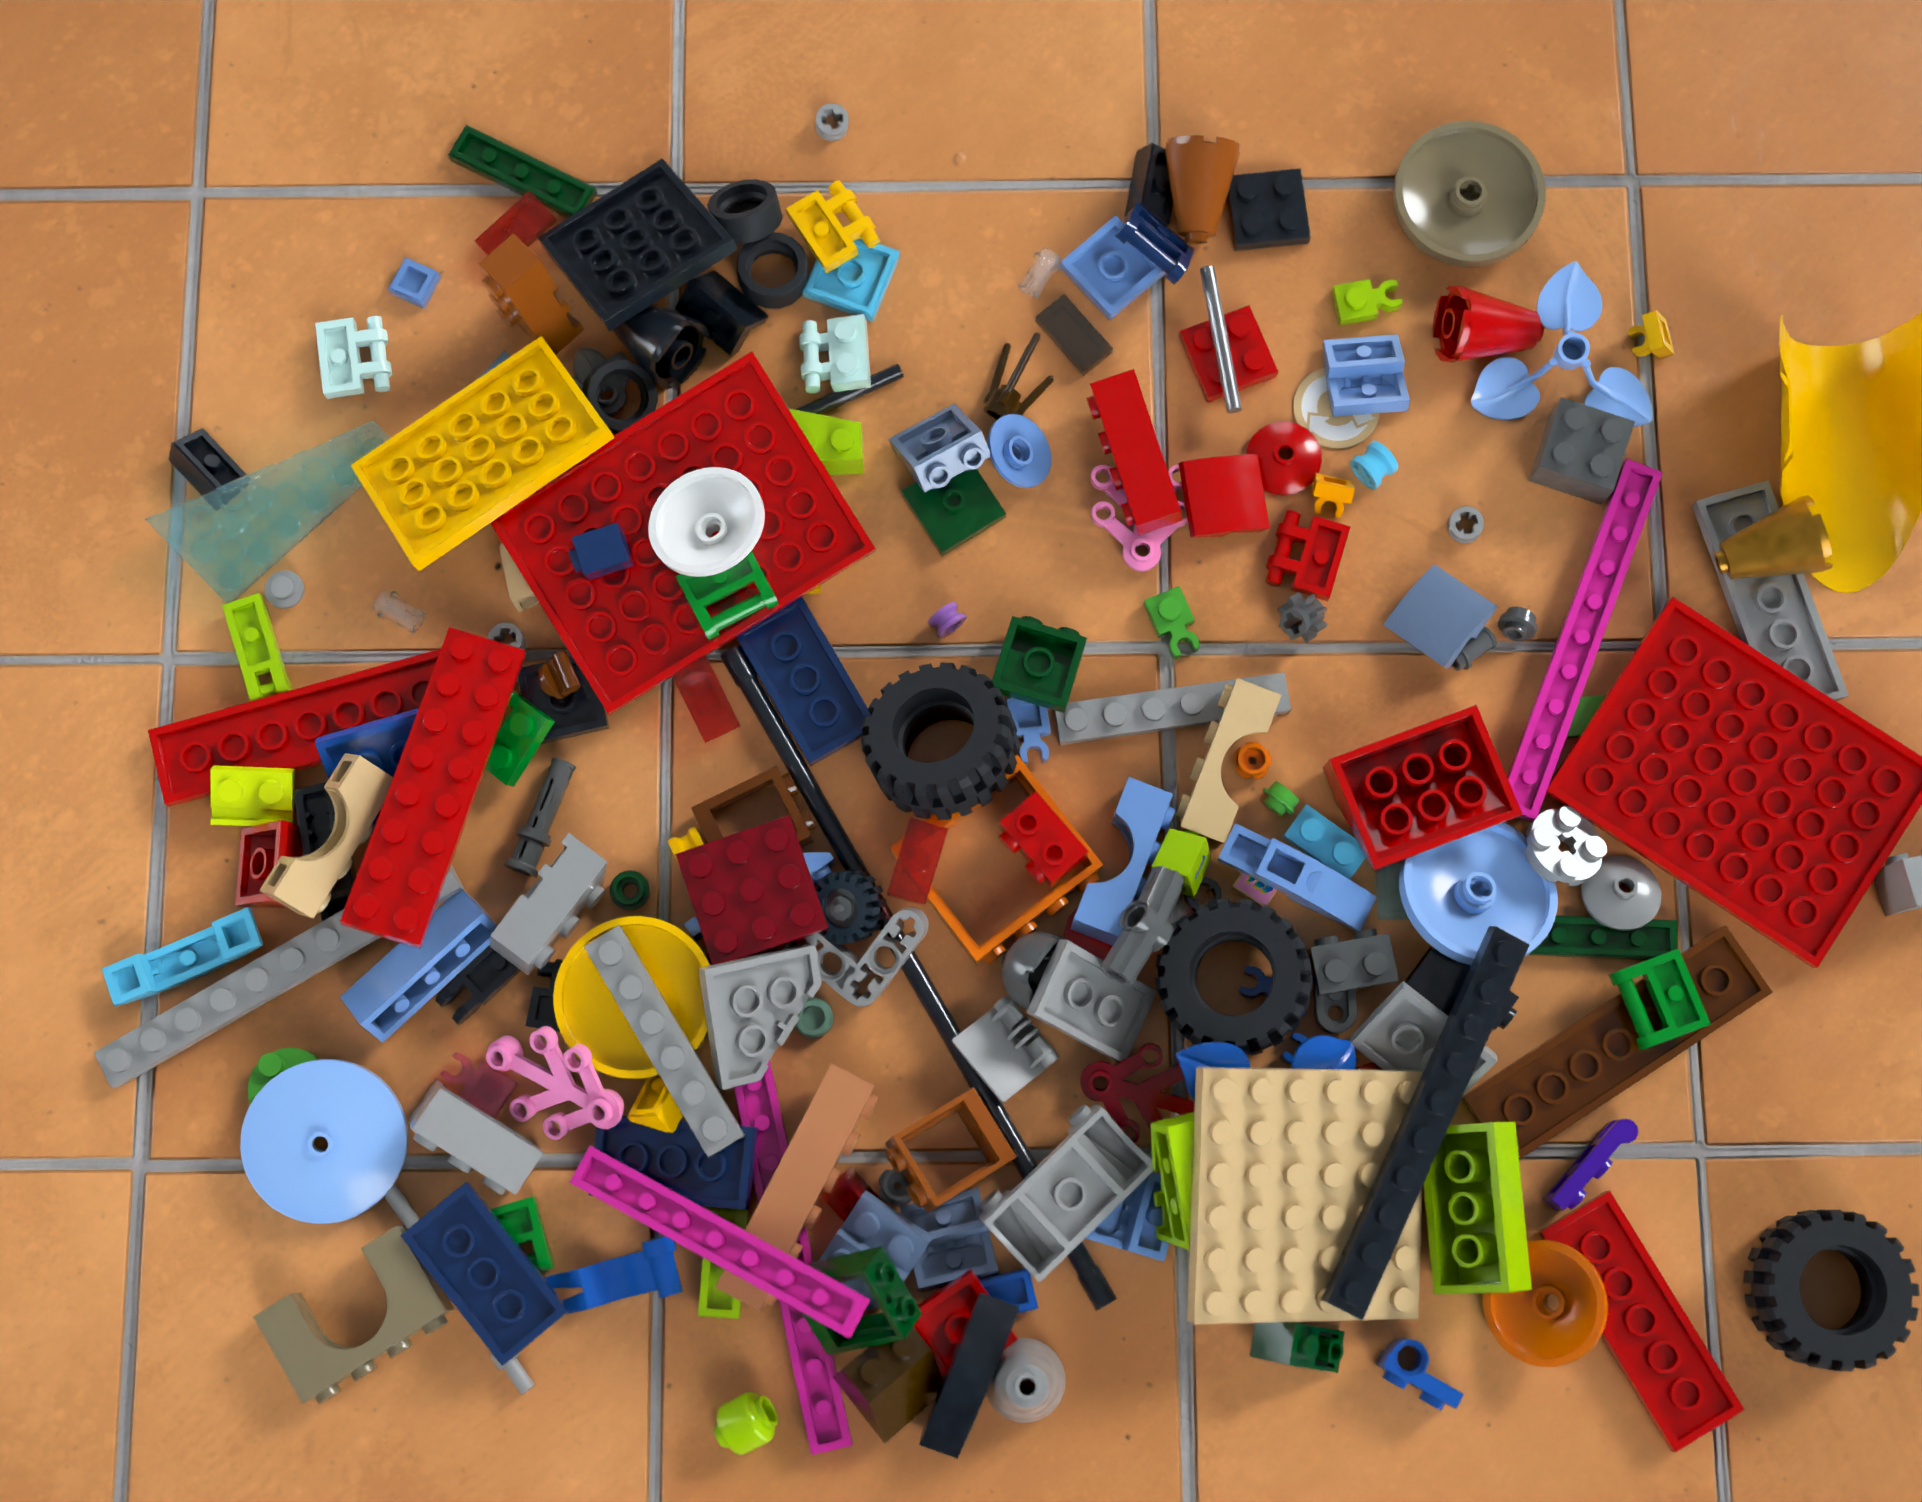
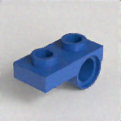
[1375,1338,1464,1411]

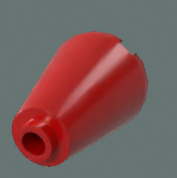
[1432,286,1544,363]

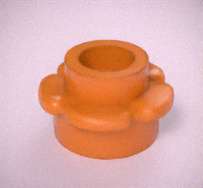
[1233,742,1272,780]

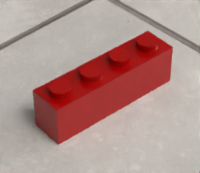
[1086,369,1183,535]

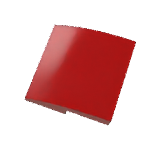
[1178,454,1270,538]

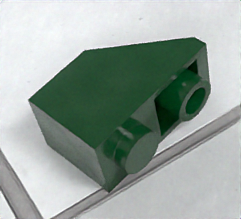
[1250,1322,1345,1373]

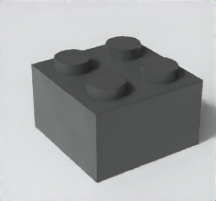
[1528,397,1635,505]

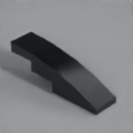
[293,782,357,921]
[919,1293,1019,1459]

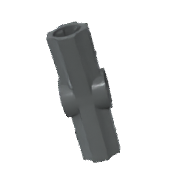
[1101,866,1185,987]

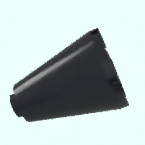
[612,304,709,389]

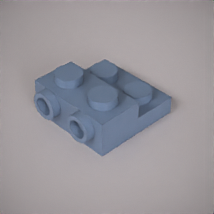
[889,403,991,492]
[819,1190,933,1310]

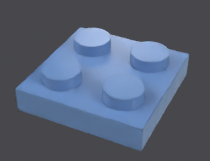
[1060,216,1165,320]

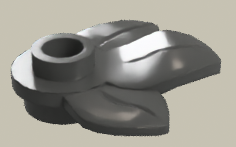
[572,348,631,415]

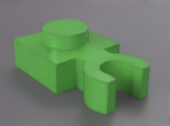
[1143,586,1200,660]

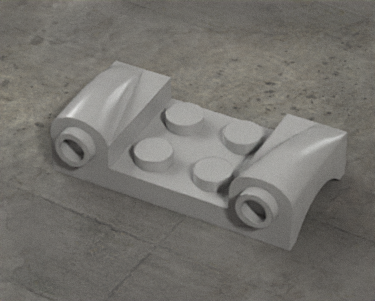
[979,1104,1154,1283]

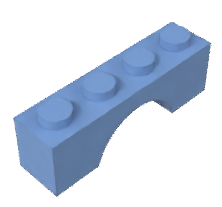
[1070,777,1176,946]

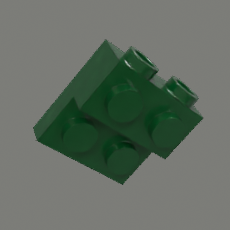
[992,616,1087,713]

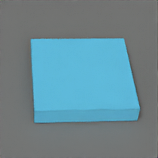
[803,239,900,322]

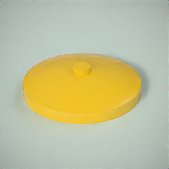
[553,916,711,1079]

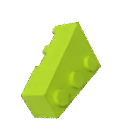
[1151,1112,1194,1250]

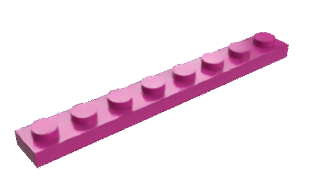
[570,1146,870,1338]

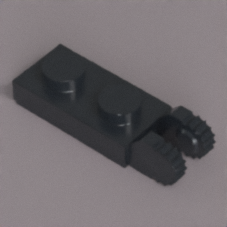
[435,945,521,1025]

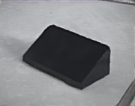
[1125,143,1173,226]
[169,428,252,511]

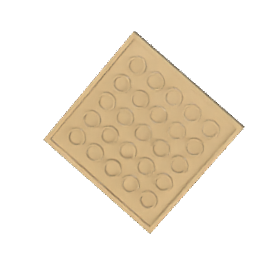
[1187,1067,1424,1324]

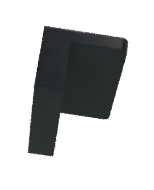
[675,270,769,356]

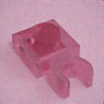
[441,1052,518,1118]

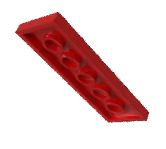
[1538,1191,1745,1453]

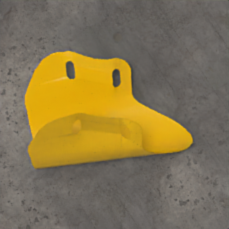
[1779,312,1922,593]

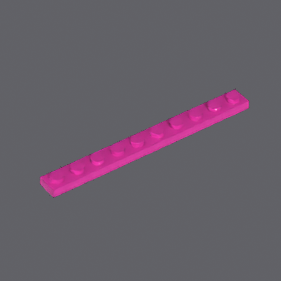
[1507,459,1663,823]
[734,1060,853,1455]

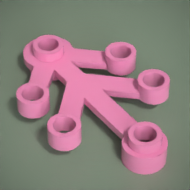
[1091,464,1188,572]
[486,1026,624,1140]

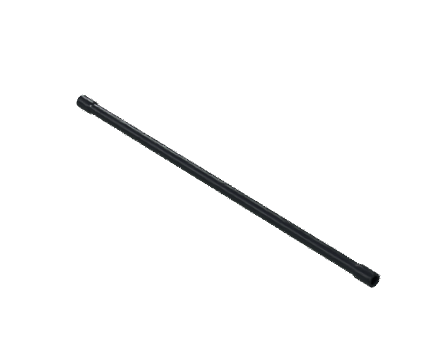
[720,645,1117,1311]

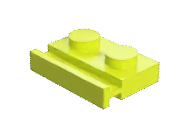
[211,765,295,826]

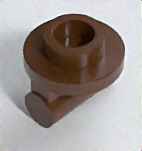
[538,651,581,699]

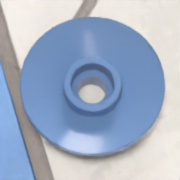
[987,414,1051,488]

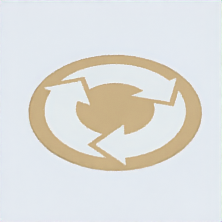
[1293,368,1380,449]

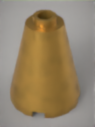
[1714,495,1833,580]

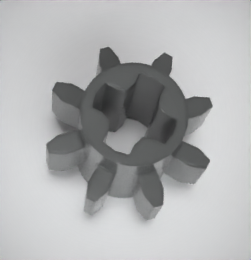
[1278,592,1327,642]

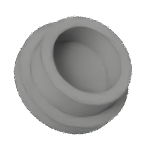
[265,570,305,609]

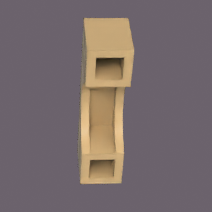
[1175,678,1282,843]
[259,753,393,919]

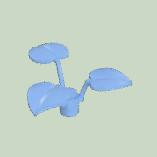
[1471,261,1652,427]

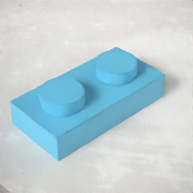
[1282,804,1366,879]

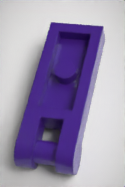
[1542,1119,1638,1211]

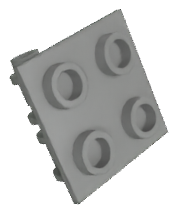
[951,996,1060,1104]

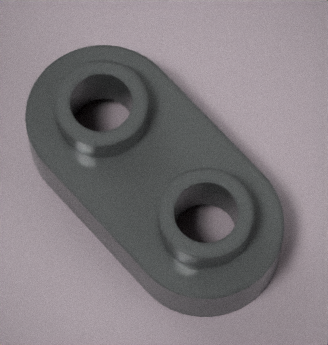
[1313,975,1357,1034]

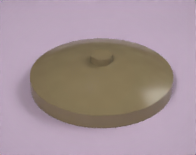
[1393,121,1546,267]

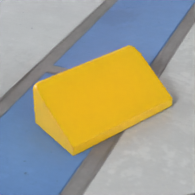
[627,1075,683,1133]

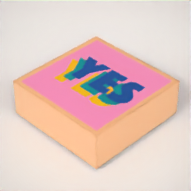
[1231,873,1277,907]

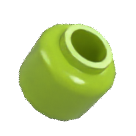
[714,1392,778,1455]

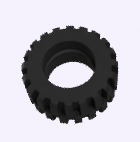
[861,662,1019,820]
[1155,898,1313,1056]
[1743,1210,1920,1371]

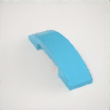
[102,907,264,1006]

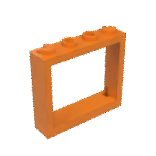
[890,755,1103,965]

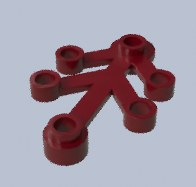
[1080,1042,1195,1144]

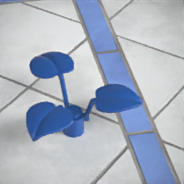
[1176,1035,1356,1101]

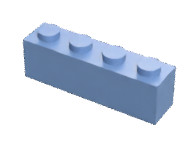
[340,890,497,1043]

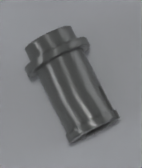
[1451,626,1497,671]

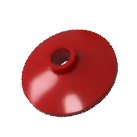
[1246,421,1322,496]

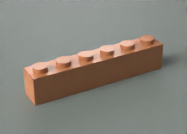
[715,1063,879,1311]

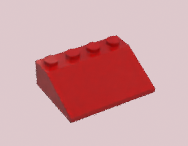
[1323,705,1523,871]

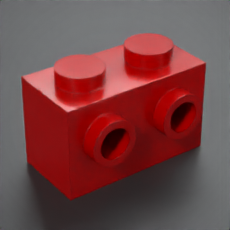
[998,791,1089,888]

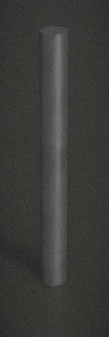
[1200,266,1242,413]

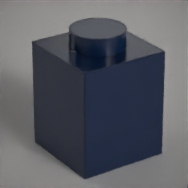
[569,523,635,580]

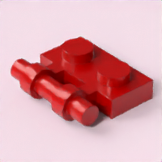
[1265,510,1351,601]

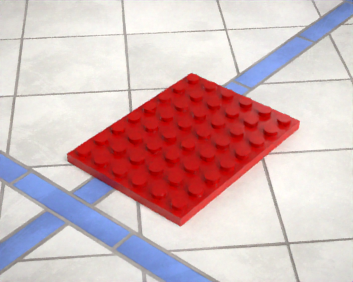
[490,351,876,715]
[1546,597,1922,968]

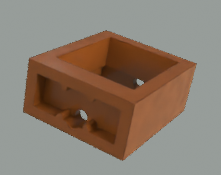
[885,1087,1016,1214]

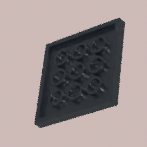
[537,158,737,332]

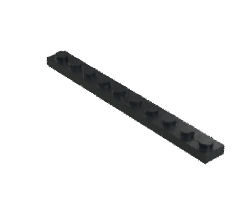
[1321,926,1530,1320]

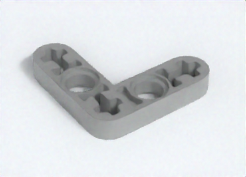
[783,906,929,1007]

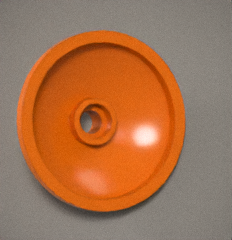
[1483,1240,1608,1367]

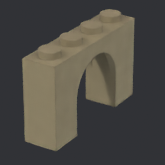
[254,1225,455,1404]

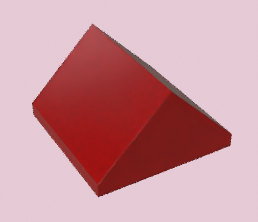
[235,820,302,908]

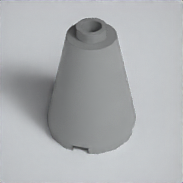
[986,1338,1066,1423]

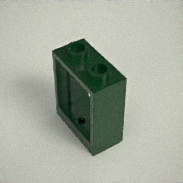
[802,1246,922,1355]

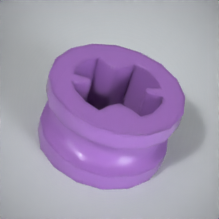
[928,602,967,638]

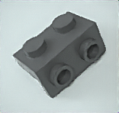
[1306,929,1399,996]

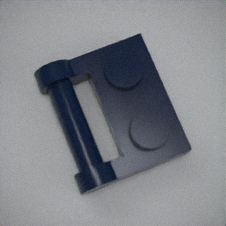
[1115,202,1195,284]

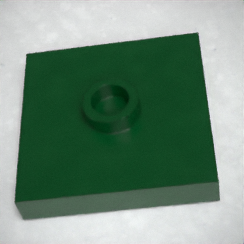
[901,469,1006,556]

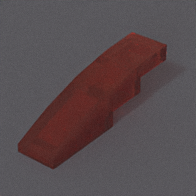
[673,656,740,743]

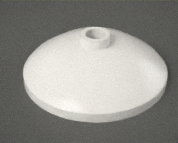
[648,467,765,577]

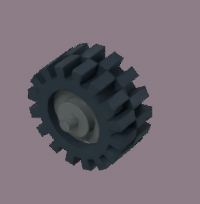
[815,870,886,944]

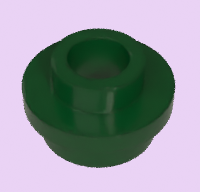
[610,870,650,910]

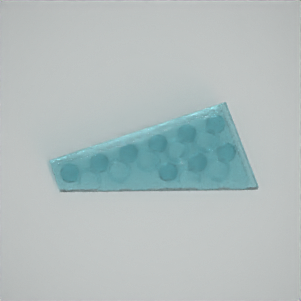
[145,421,390,603]

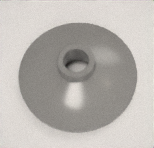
[1581,856,1661,931]

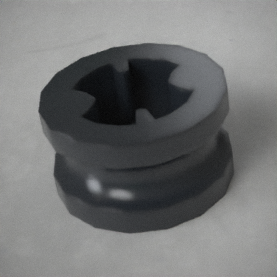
[1184,877,1222,913]

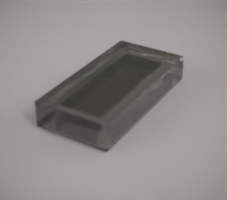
[1035,294,1113,376]

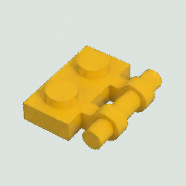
[786,180,880,274]

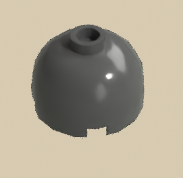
[1002,931,1071,1010]

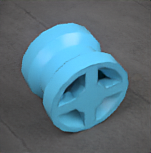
[1350,441,1399,490]

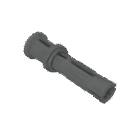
[503,758,576,878]

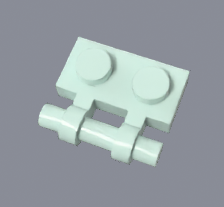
[799,314,871,394]
[315,316,392,399]

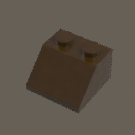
[833,1327,943,1443]

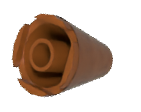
[1165,135,1240,244]

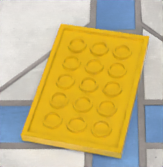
[350,336,615,572]

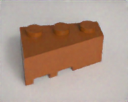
[478,233,584,355]

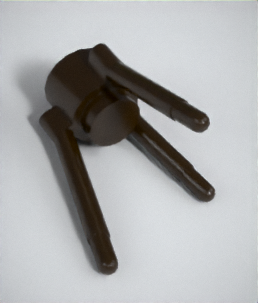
[983,332,1054,420]

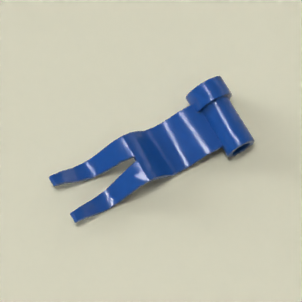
[544,1236,683,1314]

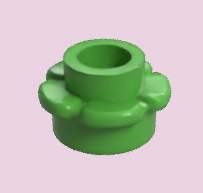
[1263,781,1300,817]

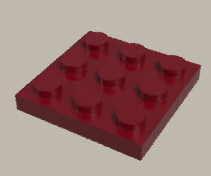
[676,815,829,965]

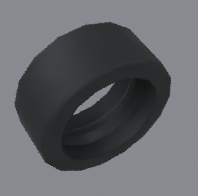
[707,179,783,244]
[737,232,809,309]
[582,360,658,434]

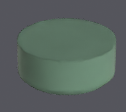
[795,998,834,1039]

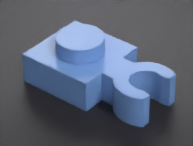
[1006,698,1051,765]

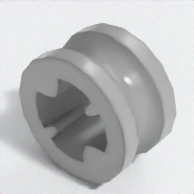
[815,103,849,141]
[1447,506,1484,544]
[488,622,526,650]

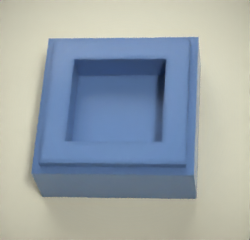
[388,257,441,309]

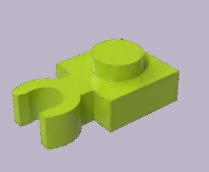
[1331,279,1403,326]

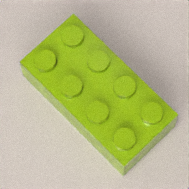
[1424,1122,1532,1294]

